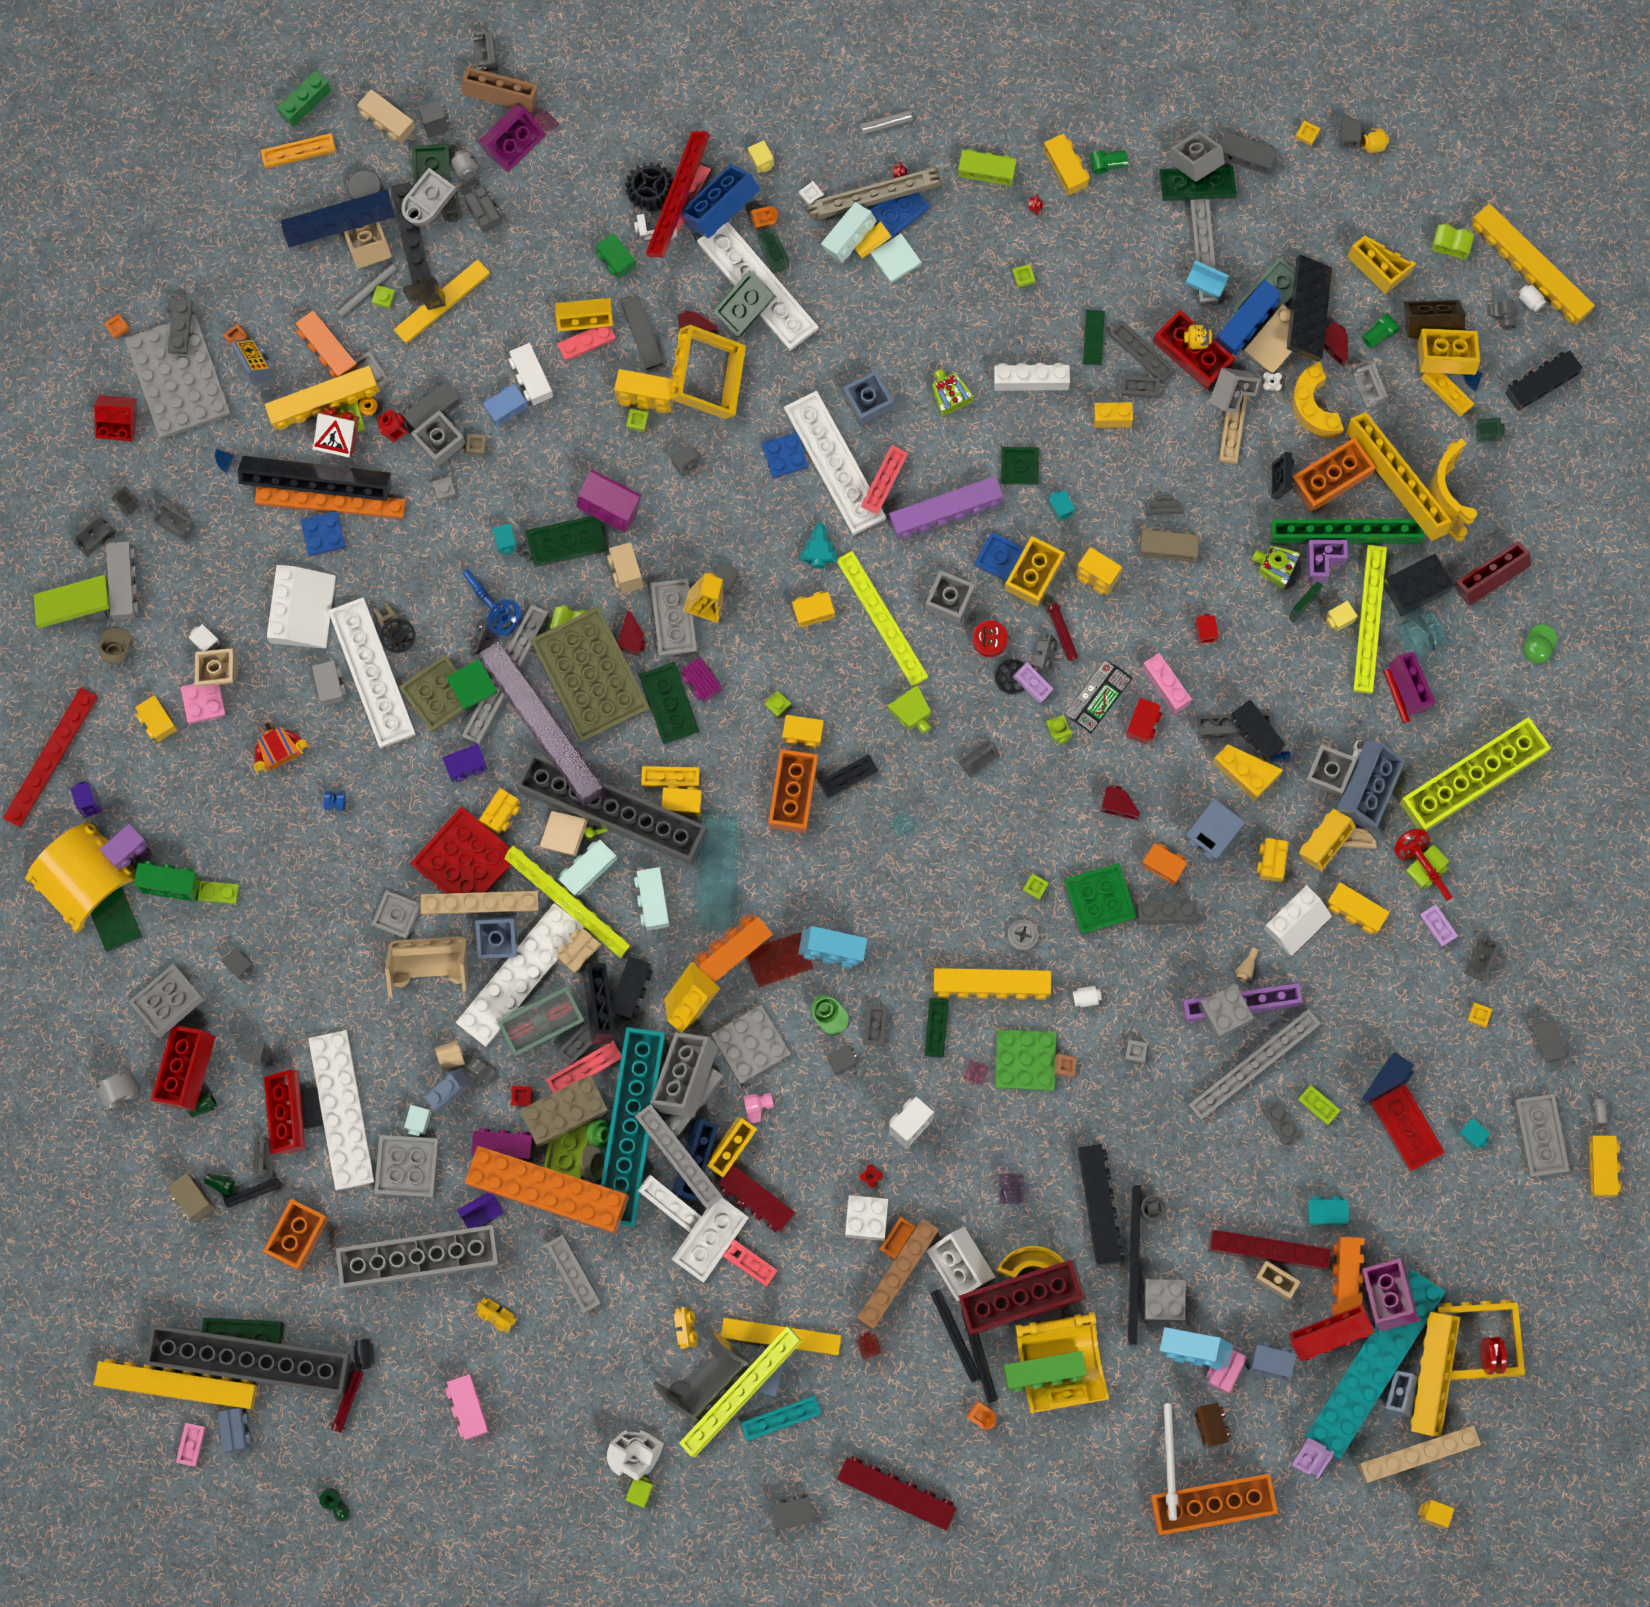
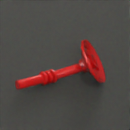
[1394,829,1453,901]

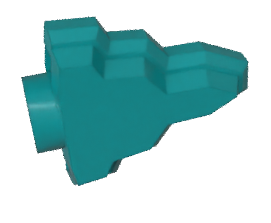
[800,523,837,569]

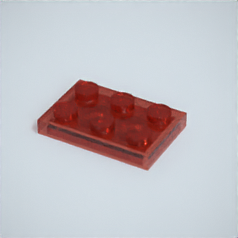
[747,932,814,988]

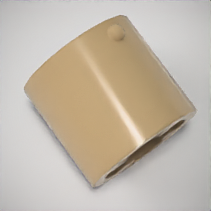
[435,1040,465,1071]

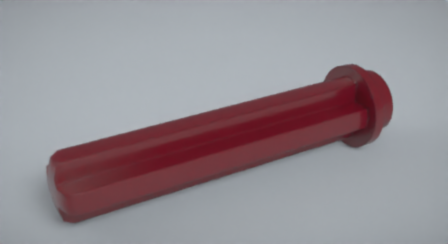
[1047,603,1078,661]
[330,1370,363,1433]

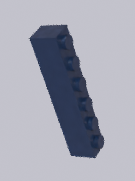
[281,190,395,248]

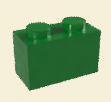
[595,233,636,279]

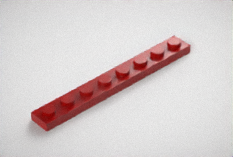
[646,131,710,258]
[3,687,98,828]

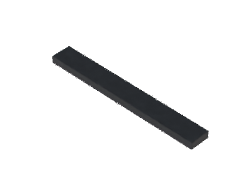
[1128,1185,1141,1346]

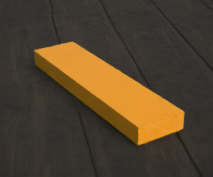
[260,133,336,169]

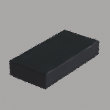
[301,1087,324,1129]

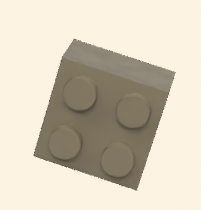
[168,1173,216,1223]

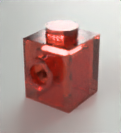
[857,1332,882,1361]

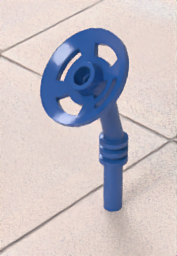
[462,569,521,636]

